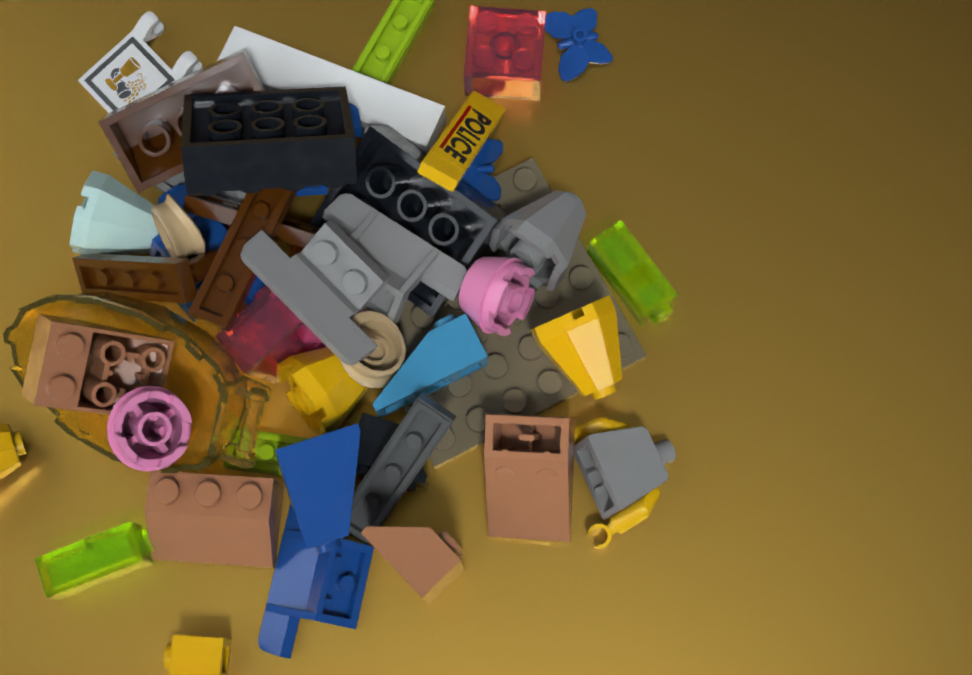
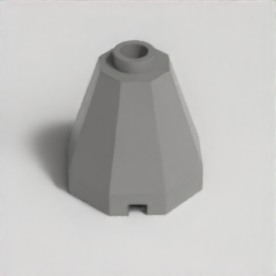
[489,191,587,291]

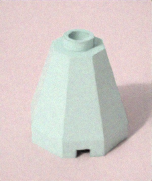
[69,170,159,255]

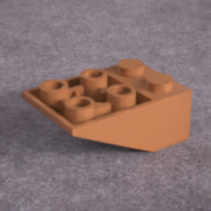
[21,313,175,415]
[484,413,576,542]

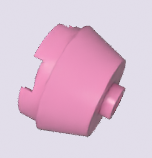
[459,257,535,336]
[107,386,192,471]

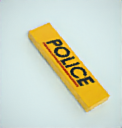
[417,90,507,192]

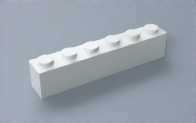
[217,26,446,154]

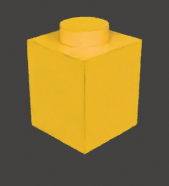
[163,635,232,675]

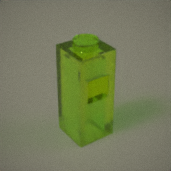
[587,220,678,327]
[34,521,154,600]

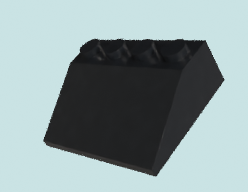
[181,86,357,196]
[310,126,508,318]

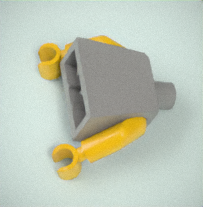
[574,417,676,548]

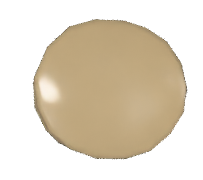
[151,194,205,258]
[339,311,407,389]

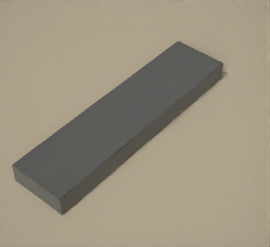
[349,393,456,545]

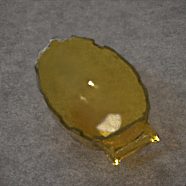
[3,292,272,473]

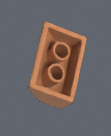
[145,471,284,568]
[360,526,464,604]

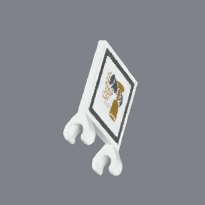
[78,11,203,113]

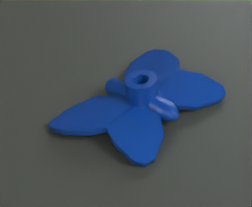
[541,8,613,82]
[461,139,503,201]

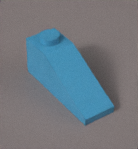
[372,314,488,418]

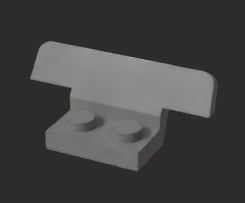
[323,193,467,324]
[240,220,390,365]

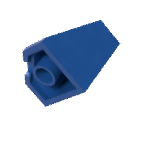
[275,423,361,555]

